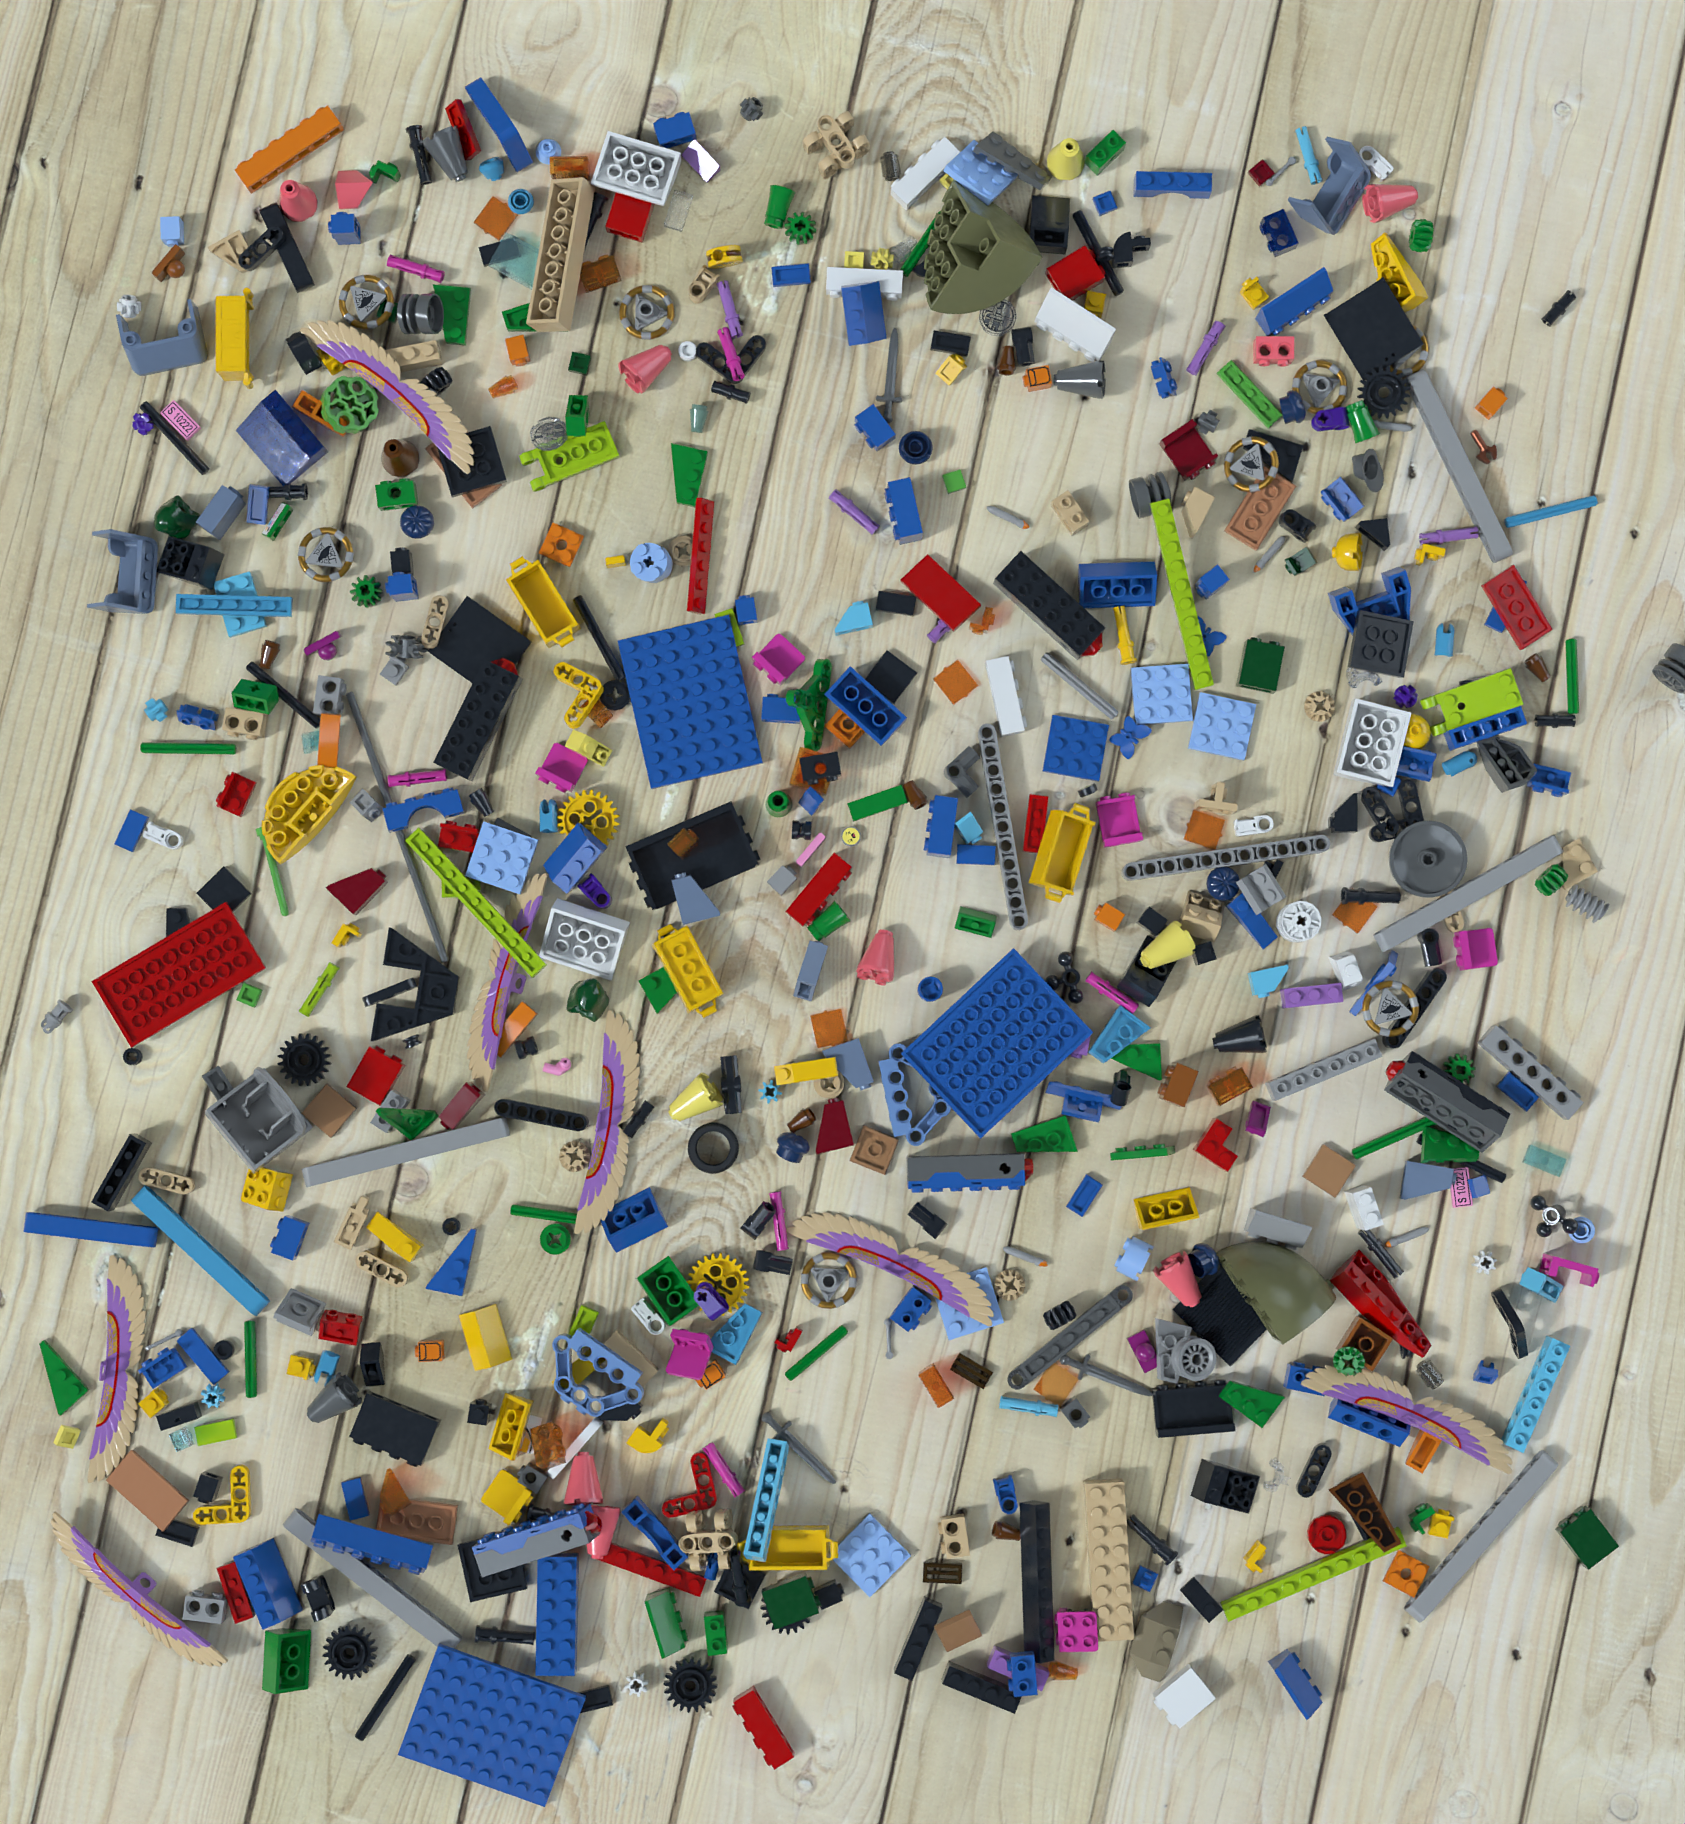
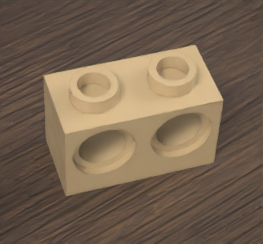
[1051,490,1089,536]
[222,707,267,740]
[938,1513,970,1559]

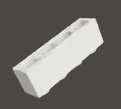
[891,137,960,211]
[826,267,903,301]
[985,656,1027,737]

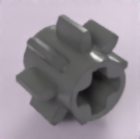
[740,97,763,121]
[1196,410,1220,435]

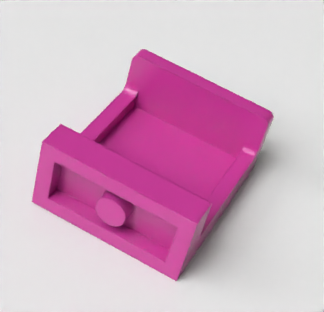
[1096,792,1143,848]
[1538,1253,1599,1287]

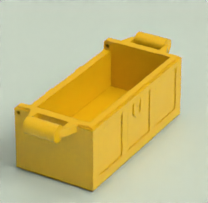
[216,288,254,389]
[506,556,581,648]
[1029,803,1096,903]
[652,924,724,1018]
[737,1525,838,1570]

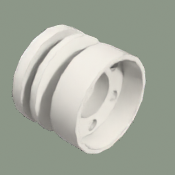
[1276,901,1321,943]

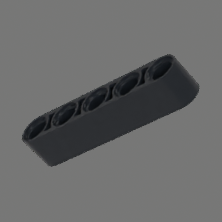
[259,202,315,293]
[1382,968,1447,1048]
[494,1099,589,1131]

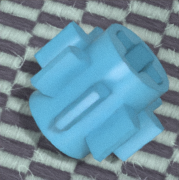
[144,698,168,722]
[758,1080,782,1104]
[201,1383,226,1408]

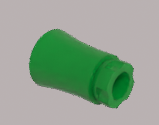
[764,185,796,229]
[1346,400,1380,444]
[765,791,792,817]
[807,900,851,941]

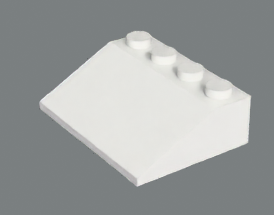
[591,131,681,206]
[1035,287,1116,362]
[1333,698,1411,787]
[539,898,630,981]

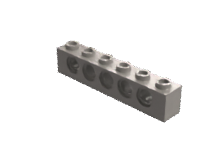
[1477,1025,1584,1120]
[1265,1039,1383,1101]

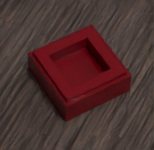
[1248,159,1275,187]

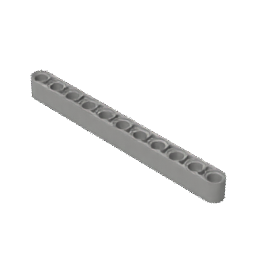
[1405,369,1513,563]
[978,724,1028,930]
[1121,835,1330,881]
[1373,835,1564,952]
[302,1117,510,1187]
[1404,1450,1558,1623]
[283,1508,462,1649]

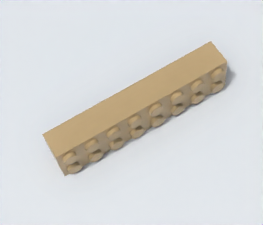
[526,177,595,332]
[1083,1478,1134,1642]

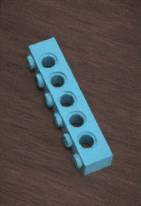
[1501,1336,1570,1453]
[743,1438,789,1562]

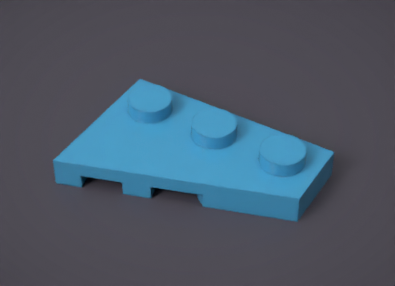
[1088,1005,1151,1063]
[710,1303,763,1365]

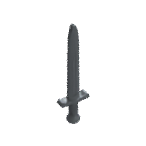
[876,328,902,423]
[1060,1354,1153,1396]
[762,1412,836,1484]

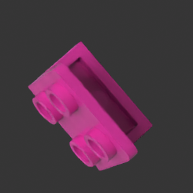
[752,634,805,686]
[535,743,588,793]
[1453,928,1498,971]
[666,1329,714,1380]
[1054,1608,1098,1652]

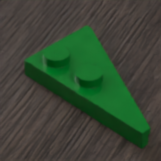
[1111,1043,1162,1081]
[376,1108,439,1141]
[39,1340,90,1416]

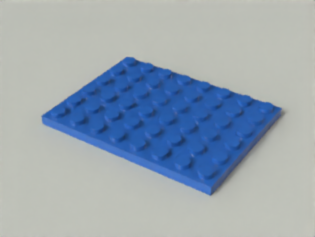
[618,615,763,789]
[901,948,1093,1139]
[398,1643,586,1807]

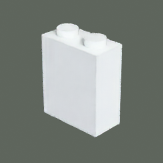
[1344,1185,1384,1231]
[1153,1664,1216,1728]

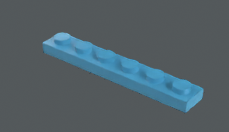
[175,594,293,617]

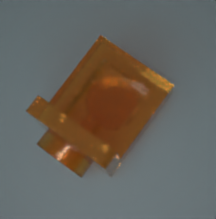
[969,607,995,635]
[581,700,613,728]

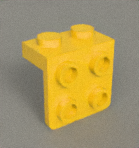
[241,1167,293,1212]
[481,1469,533,1526]

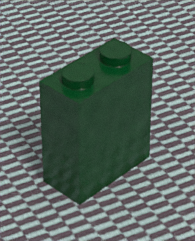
[1236,637,1285,694]
[1555,1506,1619,1570]
[761,1572,822,1630]

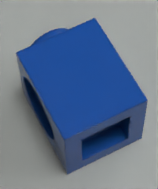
[735,595,758,625]

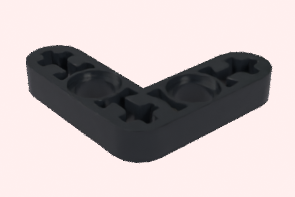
[696,335,766,384]
[1369,780,1424,842]
[1491,1289,1528,1359]

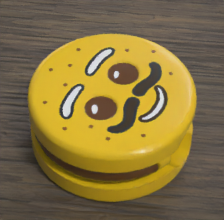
[706,245,743,269]

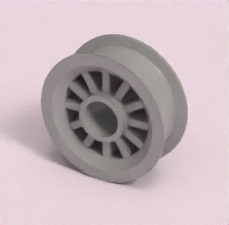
[1171,1336,1216,1381]

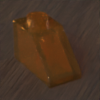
[379,1468,412,1516]

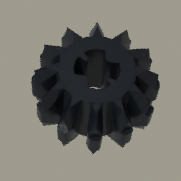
[420,367,453,397]
[1043,1301,1077,1330]

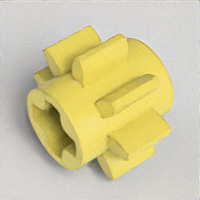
[870,247,894,270]

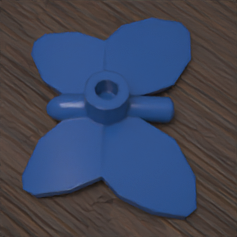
[1198,616,1227,657]
[1109,716,1152,759]

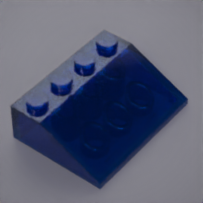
[236,390,328,486]

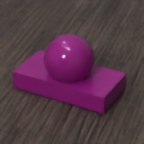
[304,631,342,661]
[1245,1101,1271,1137]
[1127,1329,1157,1373]

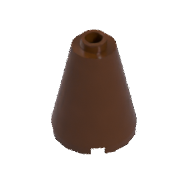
[381,439,419,477]

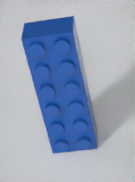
[310,1514,433,1575]
[535,1553,579,1676]

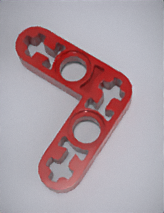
[662,1452,717,1518]

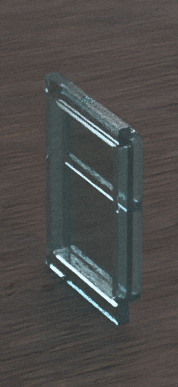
[488,232,539,290]

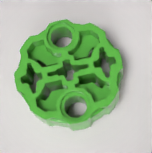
[320,376,379,434]

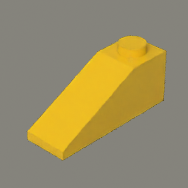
[774,1057,839,1085]
[366,1211,424,1263]

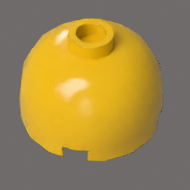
[1332,533,1363,571]
[1403,714,1431,750]

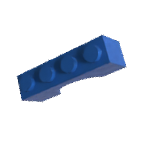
[1133,171,1212,199]
[382,788,464,833]
[621,1495,689,1570]

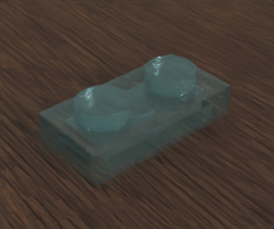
[1522,1144,1567,1177]

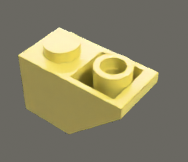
[565,729,612,767]

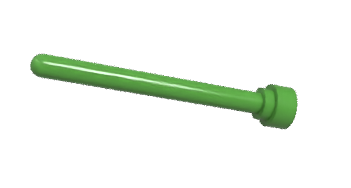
[256,827,289,916]

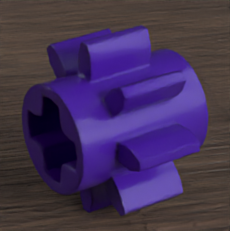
[1393,685,1418,708]

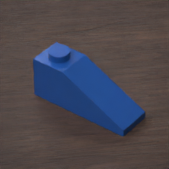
[1226,893,1277,949]

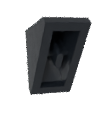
[1355,518,1390,551]

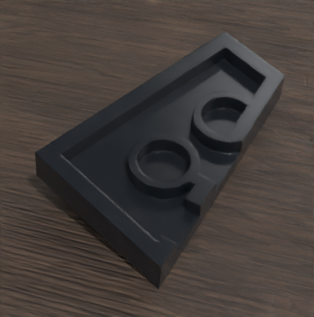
[1243,429,1304,483]

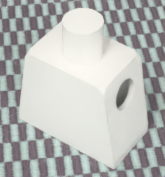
[1329,951,1363,991]

